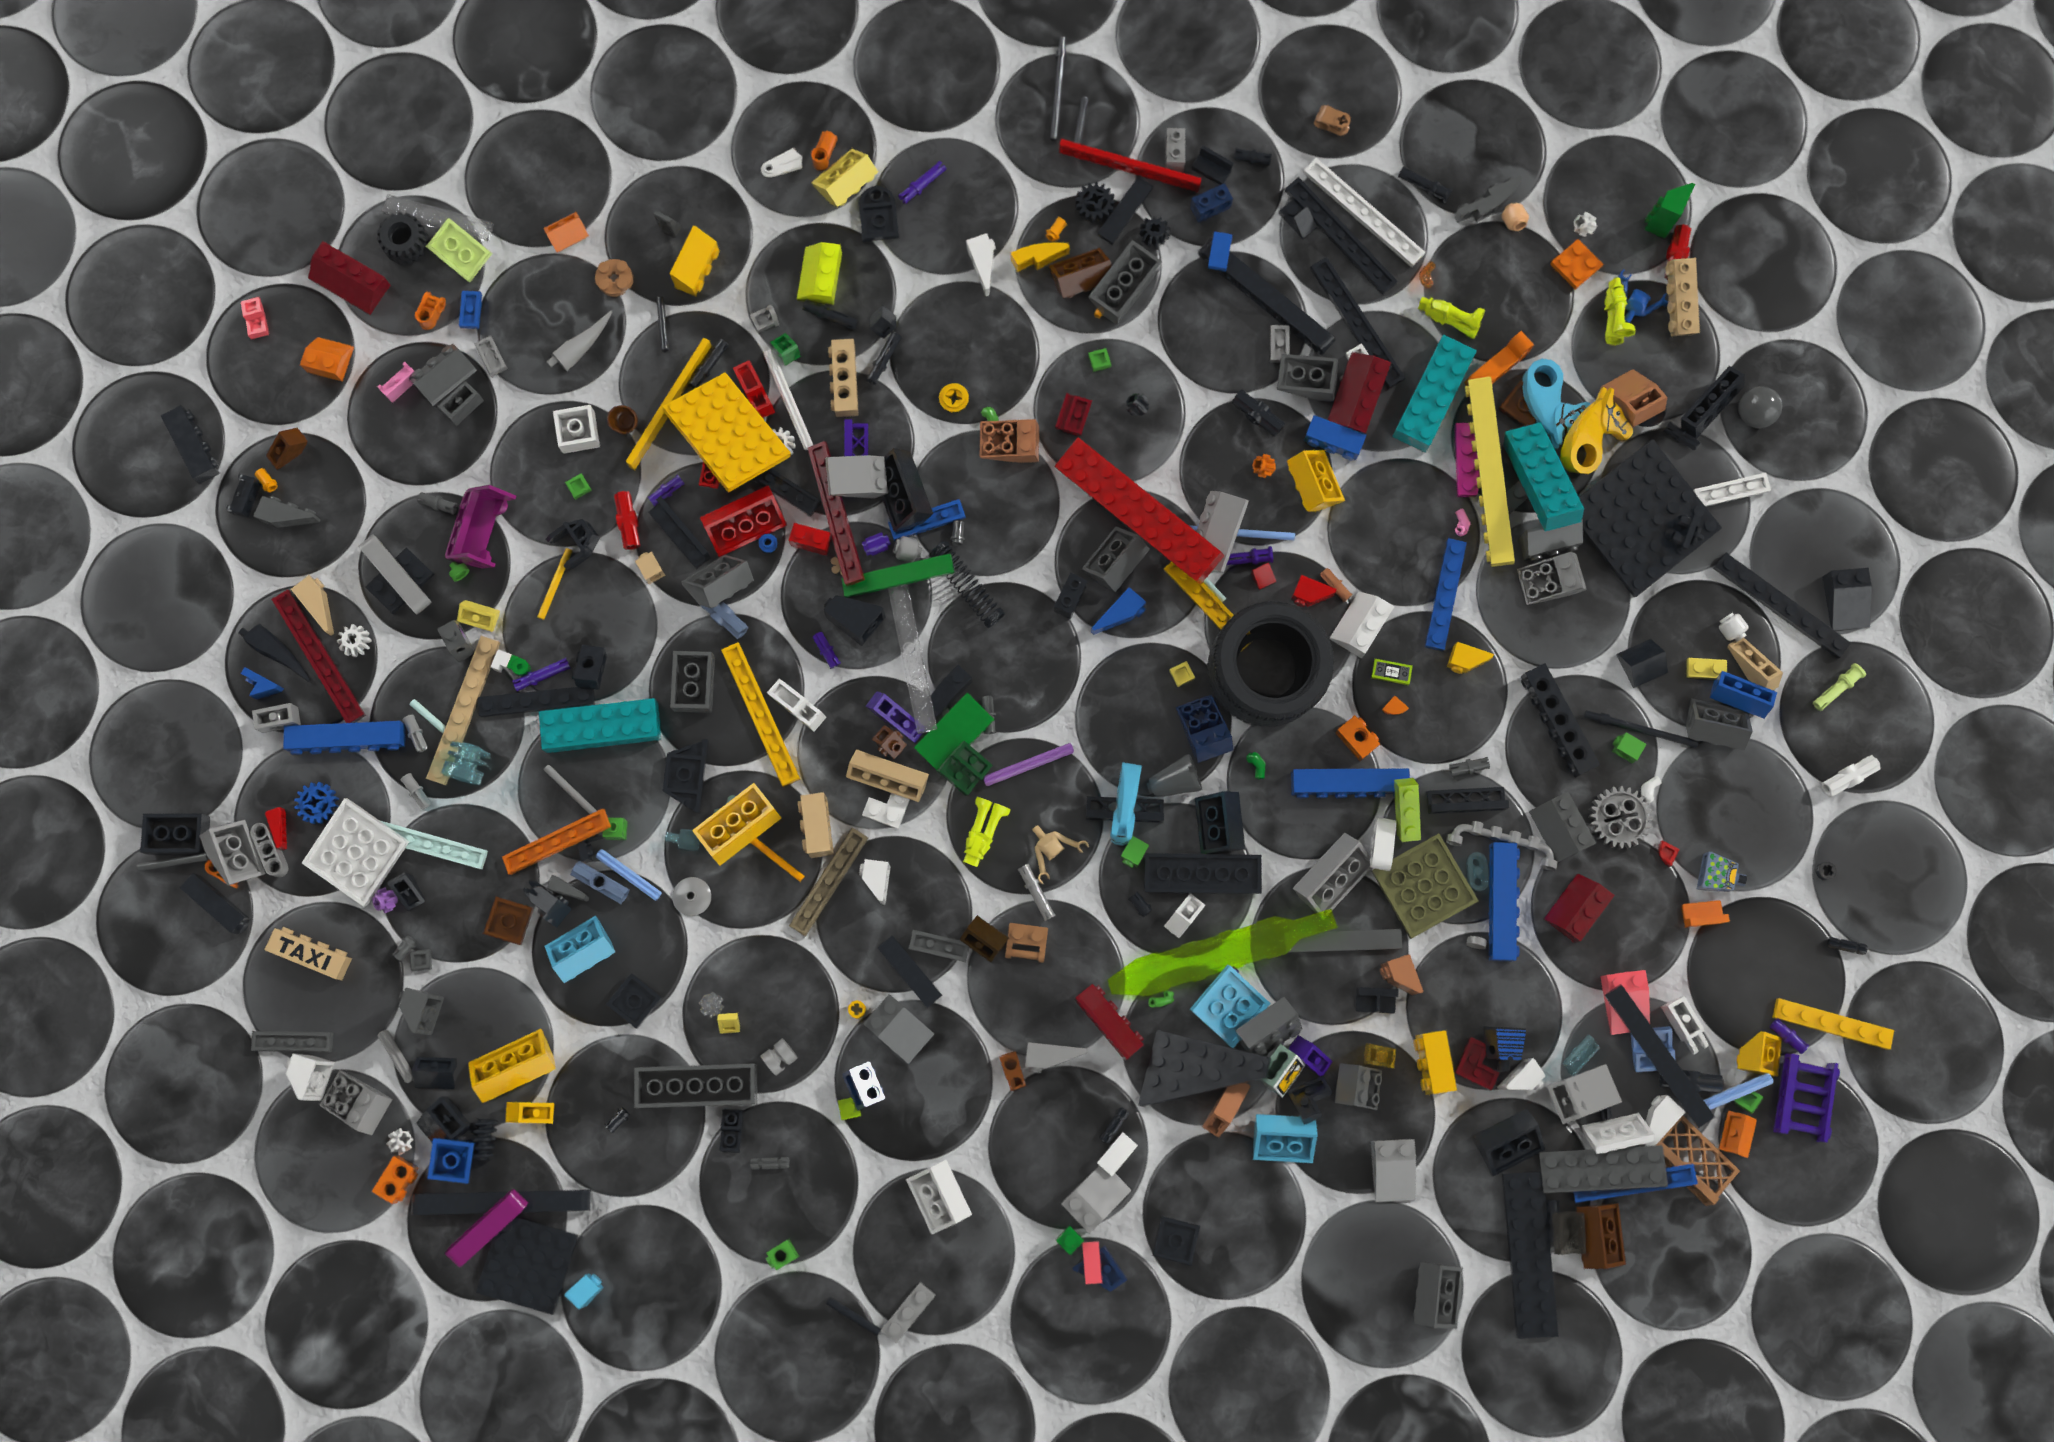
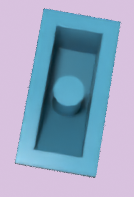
[565,1273,604,1309]

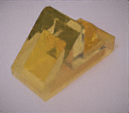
[1363,1043,1396,1069]

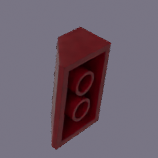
[1543,873,1615,943]

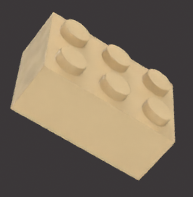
[798,792,834,858]

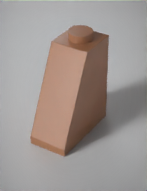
[1202,1083,1251,1138]

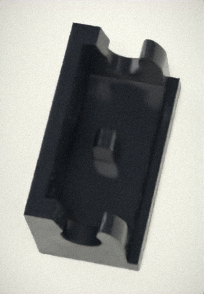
[226,474,261,518]

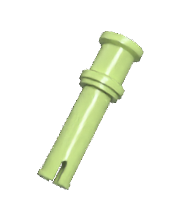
[1813,663,1866,711]

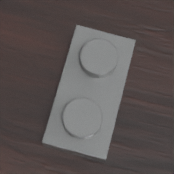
[1270,325,1290,363]

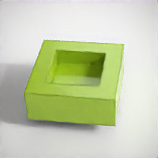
[838,1098,861,1120]

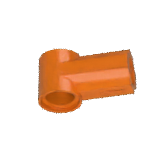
[811,131,838,171]

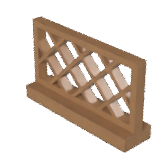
[1655,1115,1740,1206]

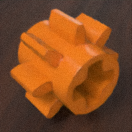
[1253,454,1276,478]

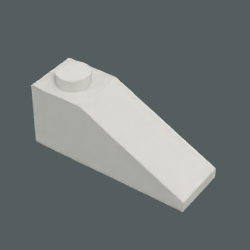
[966,233,996,296]
[1639,1095,1685,1147]

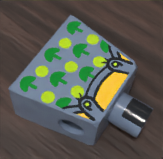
[1696,852,1747,892]

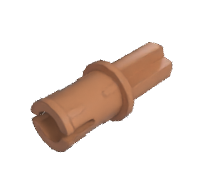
[1320,568,1353,602]

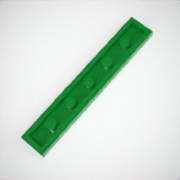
[842,554,954,598]

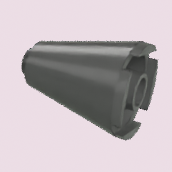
[1147,754,1203,797]

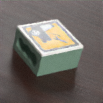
[1260,1044,1305,1098]

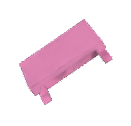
[377,362,414,403]

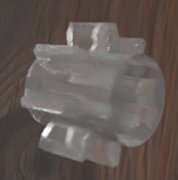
[699,992,725,1018]

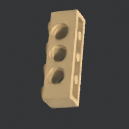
[828,339,859,417]

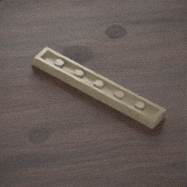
[789,828,869,937]

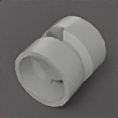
[761,1038,798,1076]

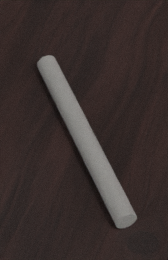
[544,765,597,814]

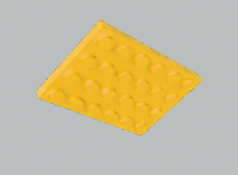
[663,372,791,493]

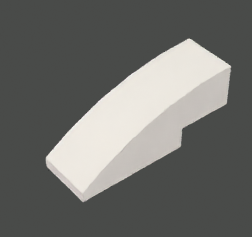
[767,679,827,732]

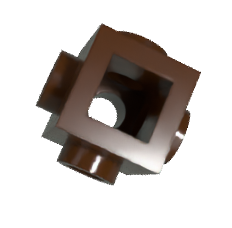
[872,725,907,759]

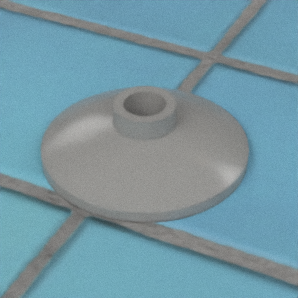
[672,877,711,916]

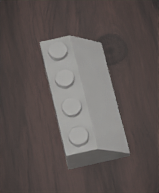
[1196,491,1249,573]
[1293,833,1371,920]

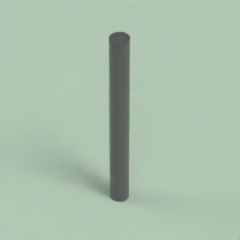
[137,853,209,871]

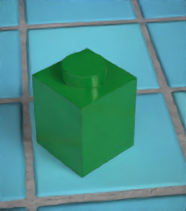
[1055,1225,1084,1255]

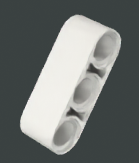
[1370,817,1397,871]

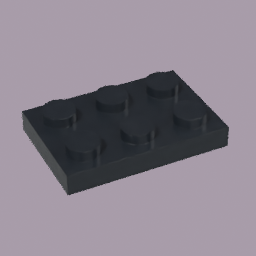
[365,547,434,614]

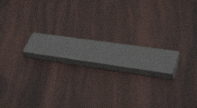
[1284,929,1402,953]

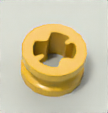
[848,1000,866,1019]

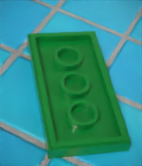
[914,693,995,770]

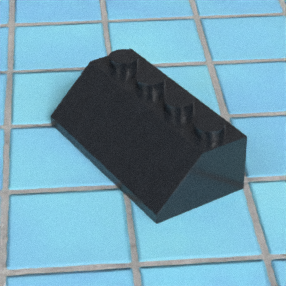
[881,448,933,532]

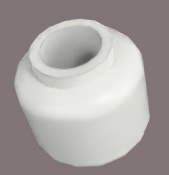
[1719,612,1749,641]

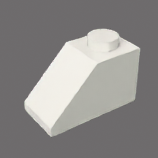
[1164,893,1205,938]

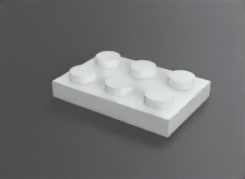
[1582,1113,1655,1154]

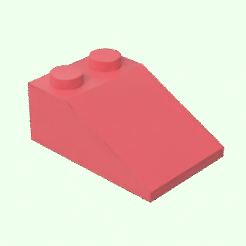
[1600,970,1650,1035]

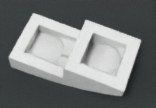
[1097,1132,1138,1176]

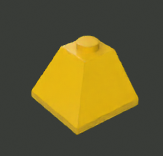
[1737,1031,1782,1077]

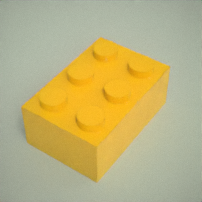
[1413,1030,1457,1095]

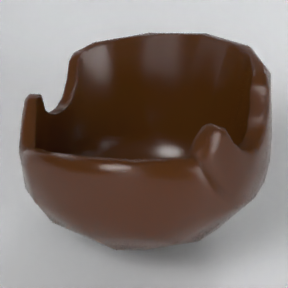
[607,405,638,434]

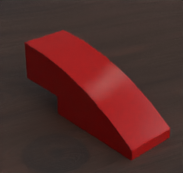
[733,360,775,418]

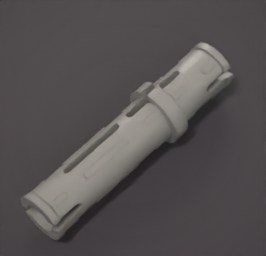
[1018,864,1056,921]

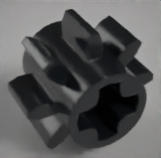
[1126,393,1149,417]

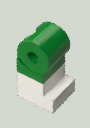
[491,650,531,677]

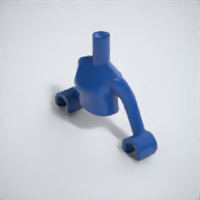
[1618,270,1669,323]

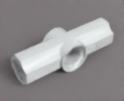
[1821,755,1881,797]

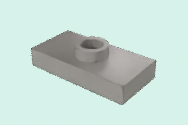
[474,336,508,377]

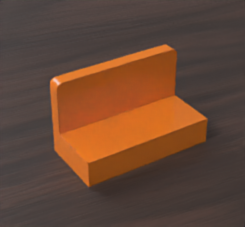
[543,212,589,252]
[1682,900,1730,928]
[1719,1111,1757,1158]

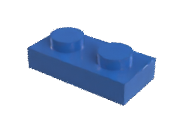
[459,291,482,329]

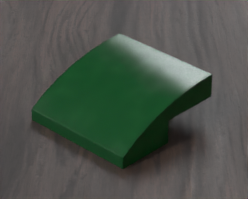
[937,741,993,796]

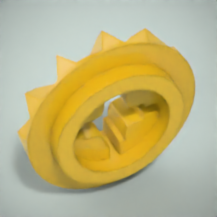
[939,383,969,413]

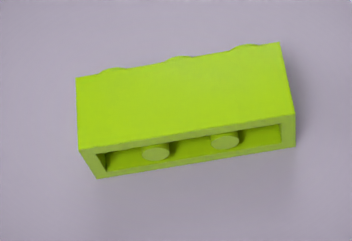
[1394,778,1421,842]

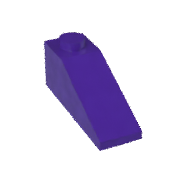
[865,691,926,743]

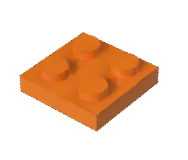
[1550,239,1604,290]

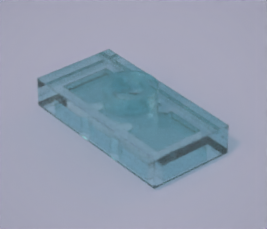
[1562,1035,1600,1076]

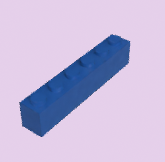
[283,721,405,755]
[1291,768,1410,798]
[1489,842,1520,962]

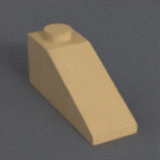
[291,575,334,636]
[1728,638,1783,690]

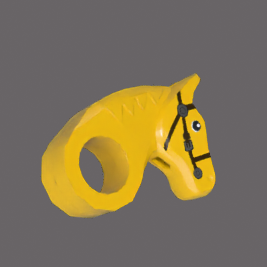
[1560,387,1633,474]

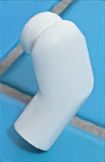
[1641,776,1662,803]

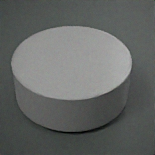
[1466,936,1487,949]

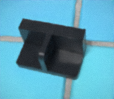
[1356,987,1399,1014]

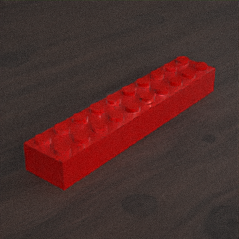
[1054,437,1225,585]

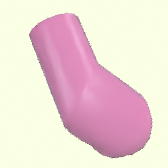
[1455,509,1471,536]

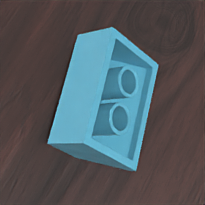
[545,915,615,983]
[1253,1114,1317,1163]

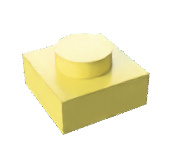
[1169,661,1195,687]
[717,1013,740,1033]

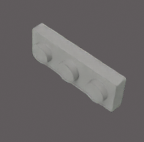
[881,1282,936,1343]

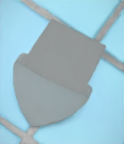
[750,305,779,333]

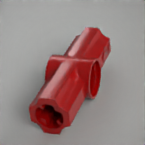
[1664,224,1692,281]
[614,491,641,550]

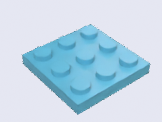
[1190,964,1271,1048]

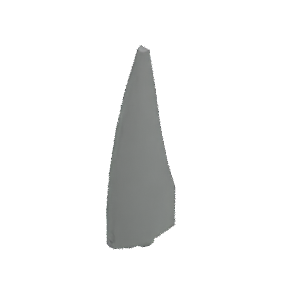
[546,311,612,371]

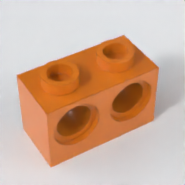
[372,1156,419,1204]

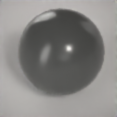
[1738,386,1783,429]

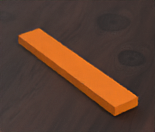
[502,809,611,875]

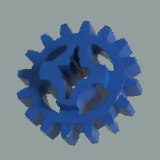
[294,782,339,825]

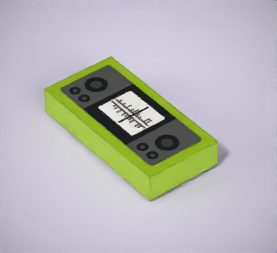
[1371,659,1413,685]

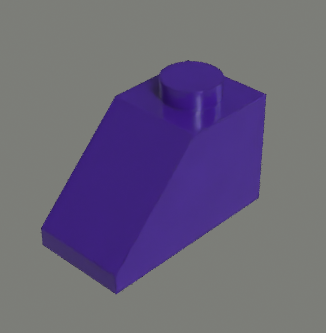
[1288,1035,1333,1076]

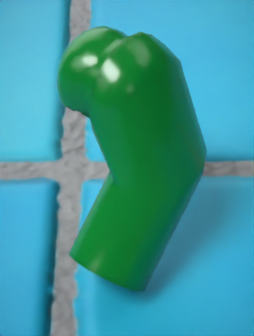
[1246,752,1266,779]

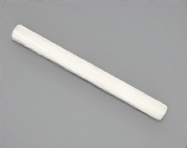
[764,349,813,450]

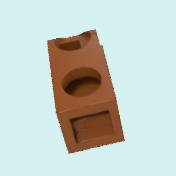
[999,1050,1026,1091]

